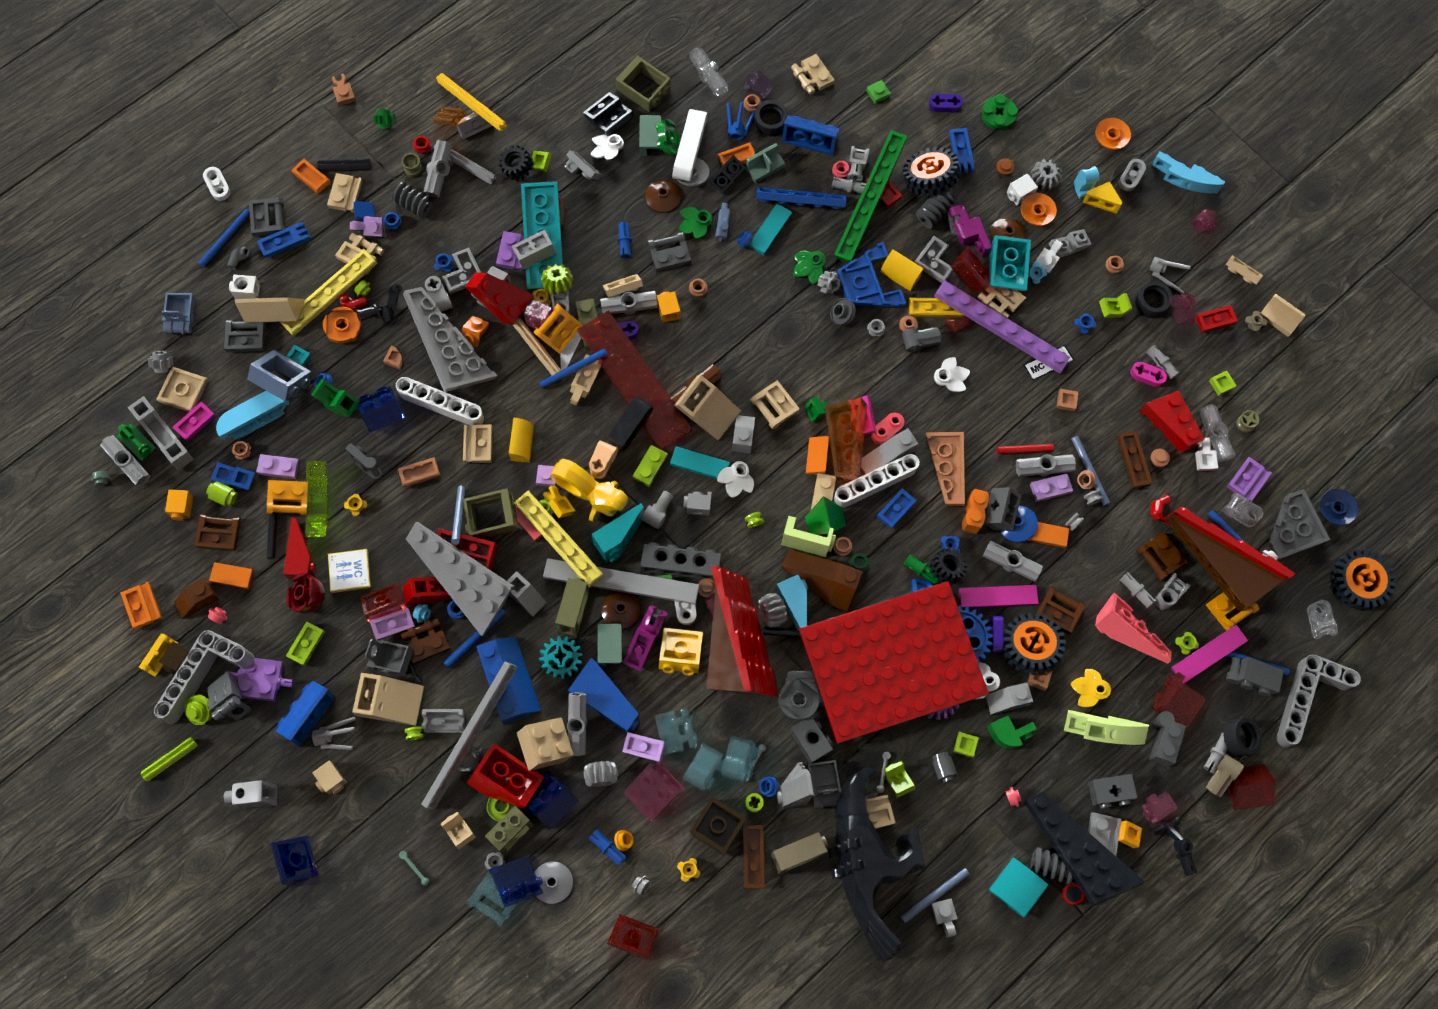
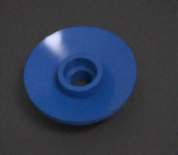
[1000,506,1038,543]

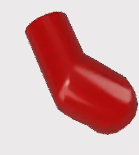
[339,293,368,310]
[1150,495,1171,521]

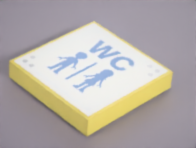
[328,549,371,593]

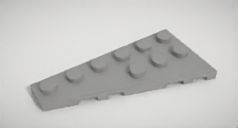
[403,287,497,392]
[406,522,514,636]

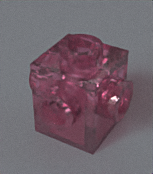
[524,299,553,329]

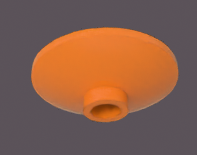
[1095,118,1131,150]
[1021,193,1057,226]

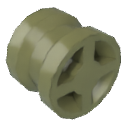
[1236,410,1260,433]

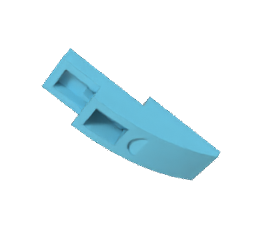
[1152,151,1225,193]

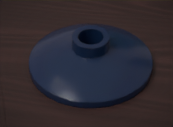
[1320,489,1358,526]

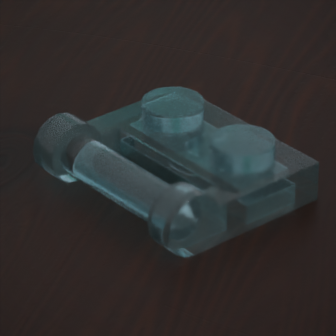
[466,872,522,927]

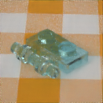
[654,708,697,755]

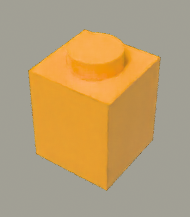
[657,292,680,323]
[165,490,193,521]

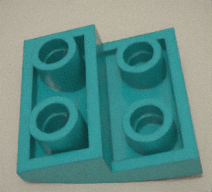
[989,857,1049,918]

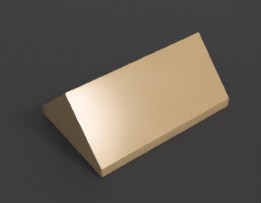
[235,297,304,322]

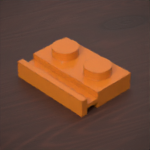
[120,582,163,630]

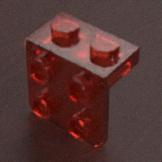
[1152,672,1205,729]

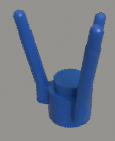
[727,102,755,140]

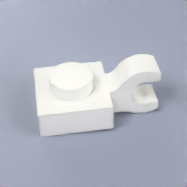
[1035,240,1063,273]
[1195,438,1218,471]

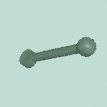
[399,851,429,886]

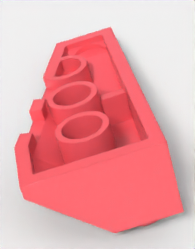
[1095,593,1172,664]

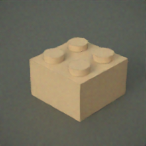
[517,717,574,771]

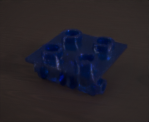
[489,856,543,907]

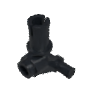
[356,284,402,322]
[1152,816,1197,876]

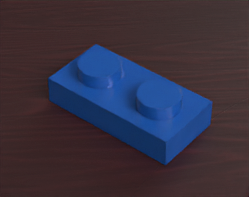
[877,489,917,529]

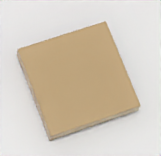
[156,367,209,412]

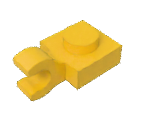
[543,486,575,518]

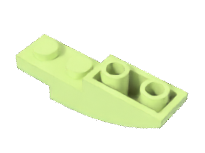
[1064,710,1149,745]

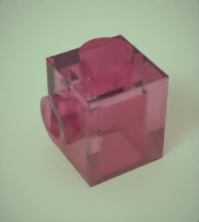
[1142,791,1178,823]

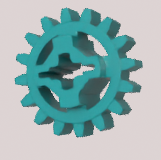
[539,636,583,680]

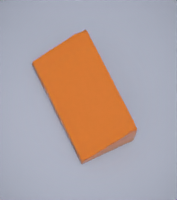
[806,436,829,475]

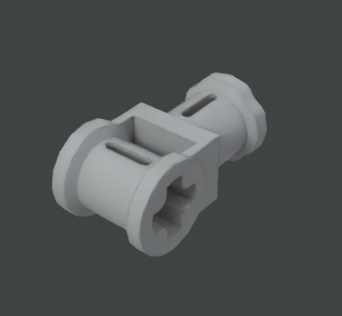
[847,146,869,182]

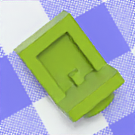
[1099,293,1132,318]
[884,761,915,798]

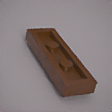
[1117,431,1152,489]
[743,825,765,889]

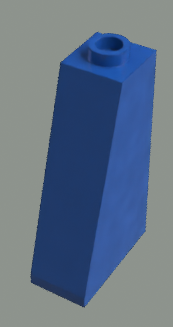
[568,658,640,733]

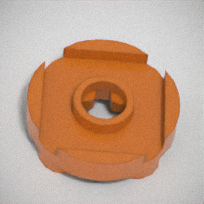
[323,307,362,344]

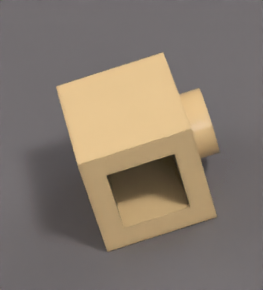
[312,760,347,795]

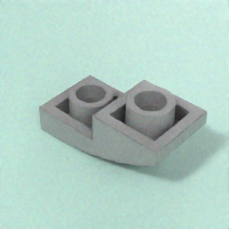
[1049,229,1092,258]

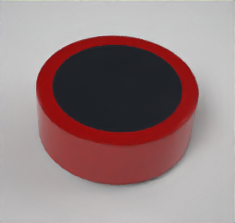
[1062,884,1084,905]

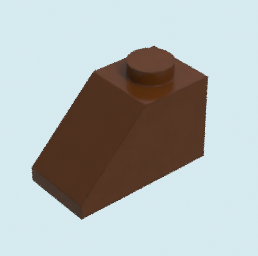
[174,577,219,619]

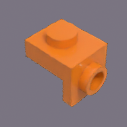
[462,316,489,348]

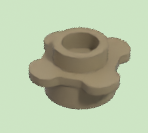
[1245,311,1267,331]

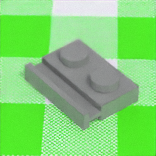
[1088,812,1121,856]

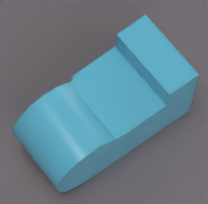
[1073,166,1099,199]

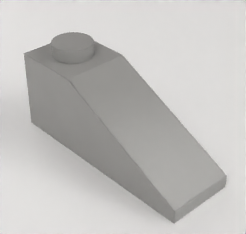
[858,428,918,475]

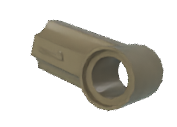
[1206,754,1244,797]

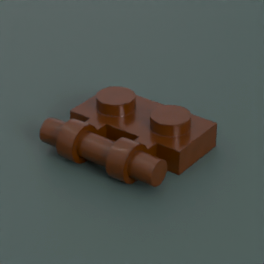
[401,618,450,665]

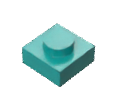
[286,345,312,367]

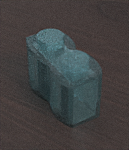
[721,736,759,783]
[683,743,725,792]

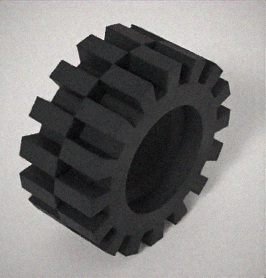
[498,145,534,181]
[929,548,968,586]

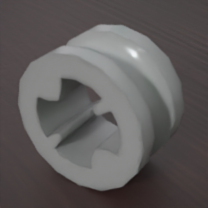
[1084,490,1103,506]
[1065,513,1084,531]

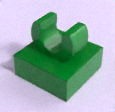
[804,397,829,423]

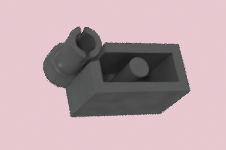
[1226,657,1284,696]
[1149,711,1186,767]

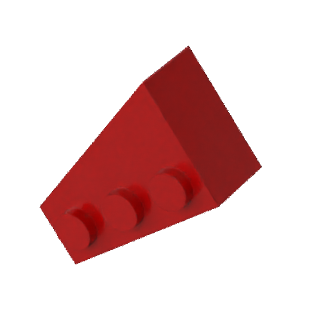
[465,272,534,324]
[1140,390,1205,453]
[437,528,498,571]

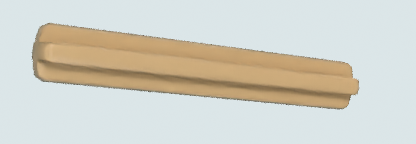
[513,318,561,375]

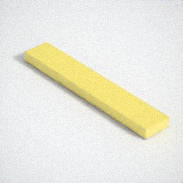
[280,249,378,336]
[514,490,604,588]

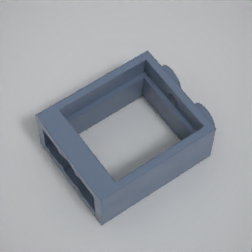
[247,350,311,401]

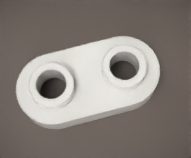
[203,167,230,201]
[674,601,696,625]

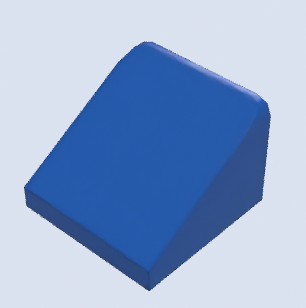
[353,201,375,222]

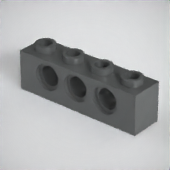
[640,542,721,581]

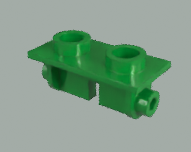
[116,423,157,461]

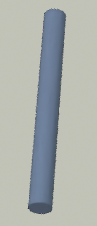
[1071,436,1110,506]
[451,486,465,545]
[900,868,970,924]

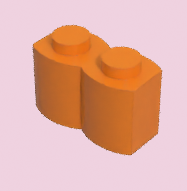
[962,489,989,534]

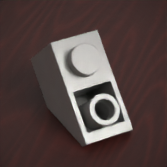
[507,571,547,617]

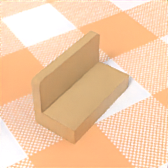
[1260,294,1306,337]

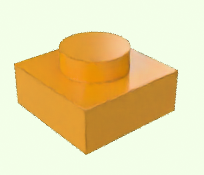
[1118,821,1142,848]

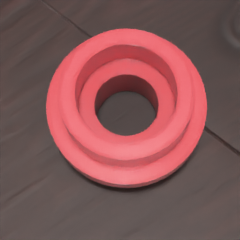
[832,161,850,178]
[208,607,228,624]
[1005,787,1022,807]

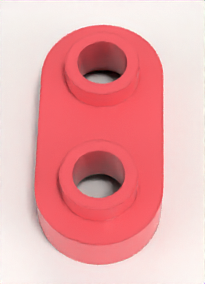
[871,413,904,444]

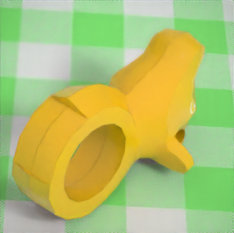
[550,459,628,522]

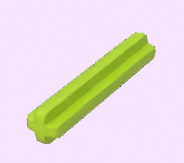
[141,737,198,781]

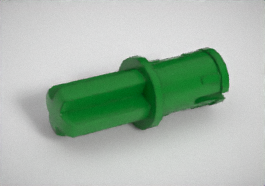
[904,554,939,584]

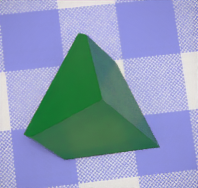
[805,496,846,535]

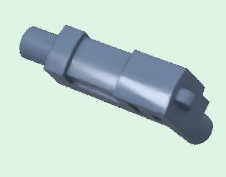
[715,203,730,242]

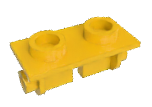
[139,633,178,677]

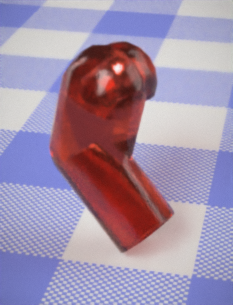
[945,315,972,332]

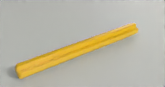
[436,73,506,131]

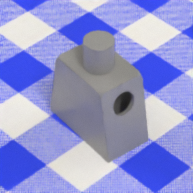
[224,780,277,808]

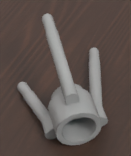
[1149,257,1191,295]
[312,717,356,750]

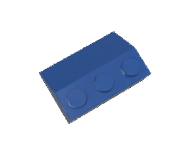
[782,115,840,156]
[276,681,336,747]

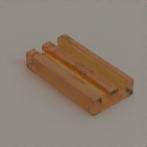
[432,106,466,126]

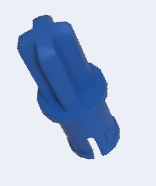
[618,222,632,259]
[589,830,626,865]

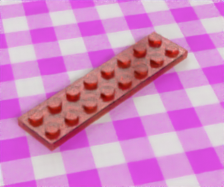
[577,310,692,450]

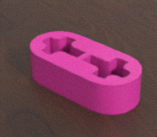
[1130,362,1167,387]

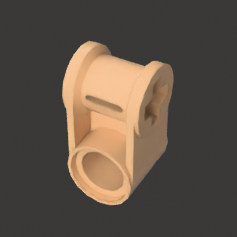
[589,440,618,479]

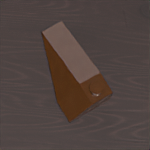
[782,549,863,613]

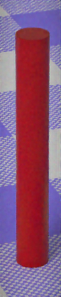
[996,444,1054,454]

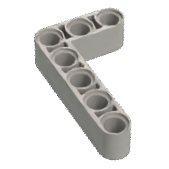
[154,630,254,724]
[1277,655,1361,748]

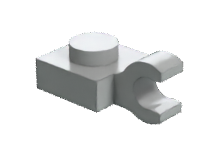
[931,898,957,938]

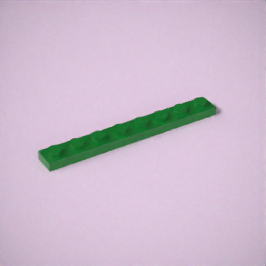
[834,130,907,263]

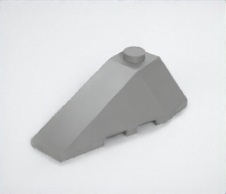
[777,762,813,809]

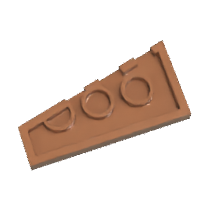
[926,432,965,506]

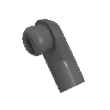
[227,246,251,270]

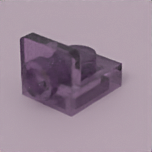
[743,70,775,99]

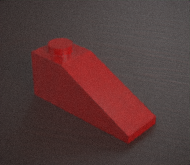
[283,518,316,579]
[402,577,451,605]

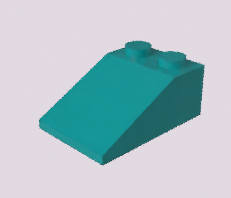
[989,235,1031,291]
[592,504,644,564]

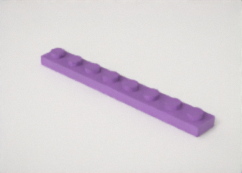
[934,280,1070,374]

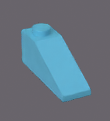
[777,575,808,634]

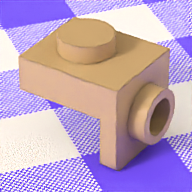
[441,812,476,850]

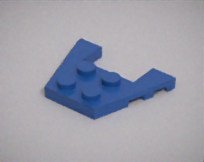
[837,242,906,307]

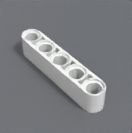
[672,109,707,182]
[396,377,484,426]
[833,454,919,508]

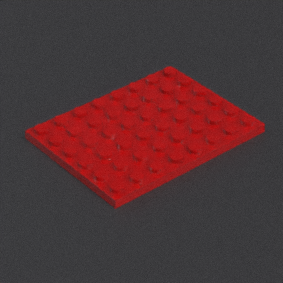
[799,581,989,744]

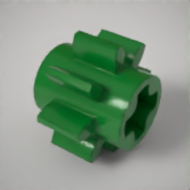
[373,109,396,129]

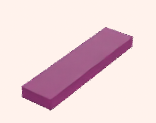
[959,585,1039,609]
[1171,625,1248,684]

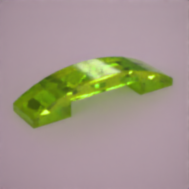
[306,461,328,538]

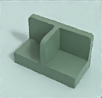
[639,115,661,156]
[746,143,786,183]
[598,624,622,667]

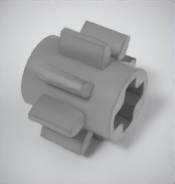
[817,271,841,294]
[148,351,173,373]

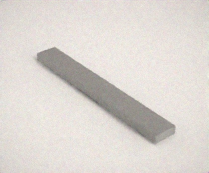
[543,558,700,605]
[421,662,518,809]

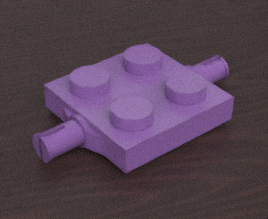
[225,658,294,702]

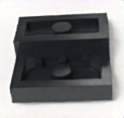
[583,92,634,136]

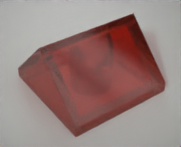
[950,247,990,292]
[360,583,407,623]
[1228,764,1276,810]
[607,914,658,960]

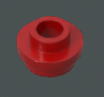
[413,136,431,154]

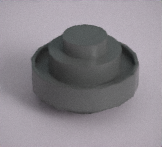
[830,298,856,326]

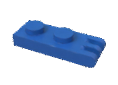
[948,128,975,174]
[257,222,311,259]

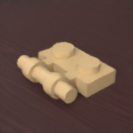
[791,54,835,95]
[335,233,384,275]
[977,283,1026,319]

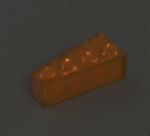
[825,398,867,483]

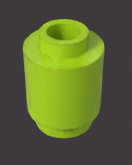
[206,481,238,507]

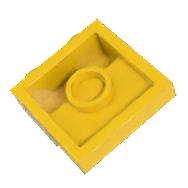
[659,628,703,676]

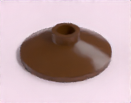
[645,180,681,213]
[990,218,1026,241]
[602,591,641,629]

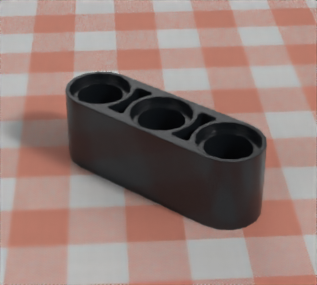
[607,395,654,451]

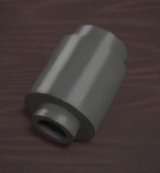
[932,752,958,783]

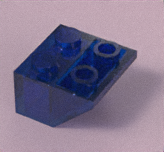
[357,386,405,433]
[526,771,579,831]

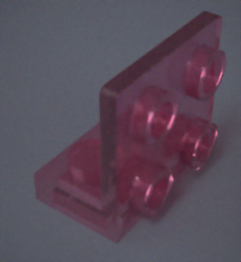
[624,761,685,821]

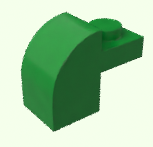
[311,379,360,417]
[987,716,1037,750]

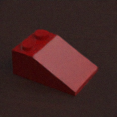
[467,743,544,809]

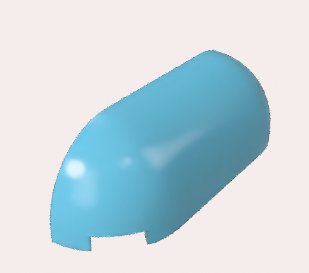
[216,391,289,440]

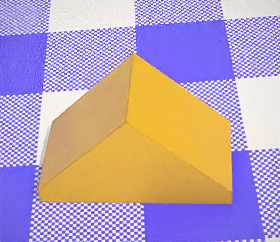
[1082,182,1122,214]

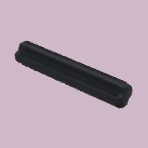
[317,158,371,171]

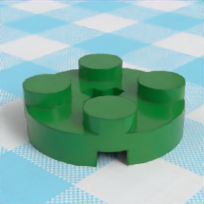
[982,94,1018,130]
[656,119,681,156]

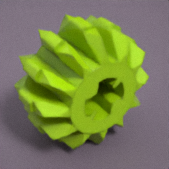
[541,263,573,295]

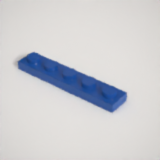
[756,187,846,209]

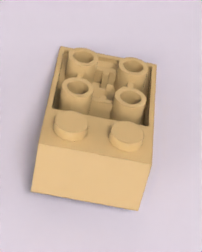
[674,375,741,440]
[352,673,424,726]

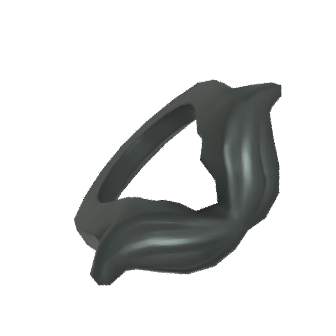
[458,748,483,777]

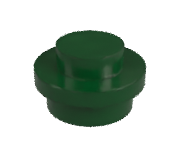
[849,553,869,572]

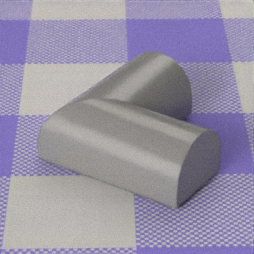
[914,236,954,283]
[442,247,481,295]

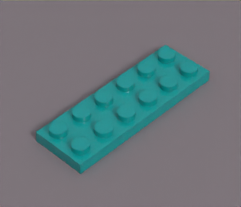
[521,181,563,291]

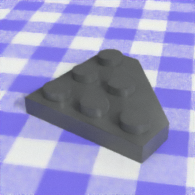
[1268,489,1330,561]

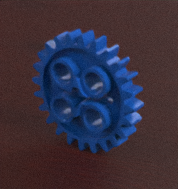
[958,605,993,664]

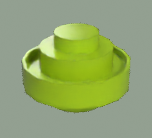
[184,695,212,725]
[487,797,517,822]

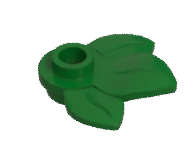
[679,207,712,239]
[794,251,826,285]

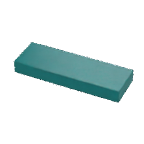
[749,204,792,256]
[670,446,730,479]

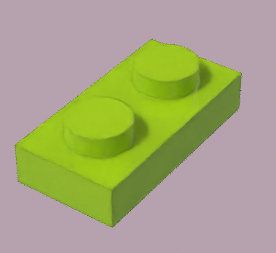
[633,445,668,487]
[286,621,325,666]

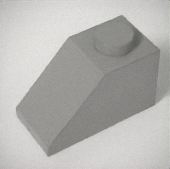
[732,415,755,454]
[985,682,1033,715]

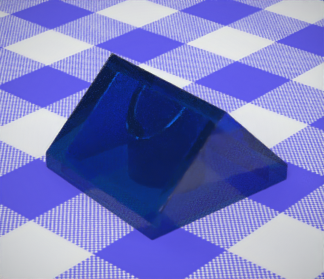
[270,835,319,886]

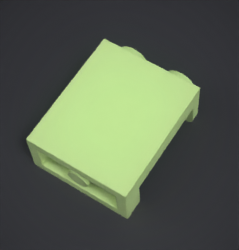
[781,516,836,557]

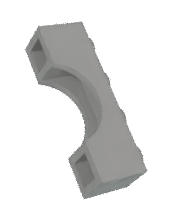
[128,396,194,471]

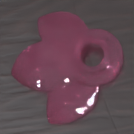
[1170,293,1196,324]

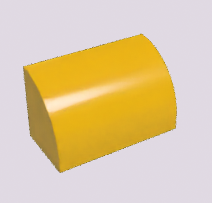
[880,249,923,291]
[509,418,534,463]

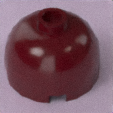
[286,573,325,614]

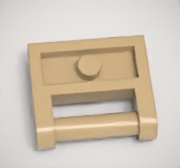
[750,380,799,429]

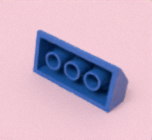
[476,637,541,725]

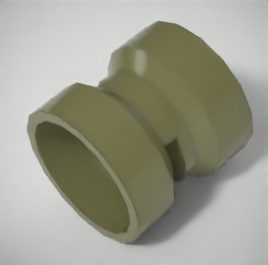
[402,153,422,178]

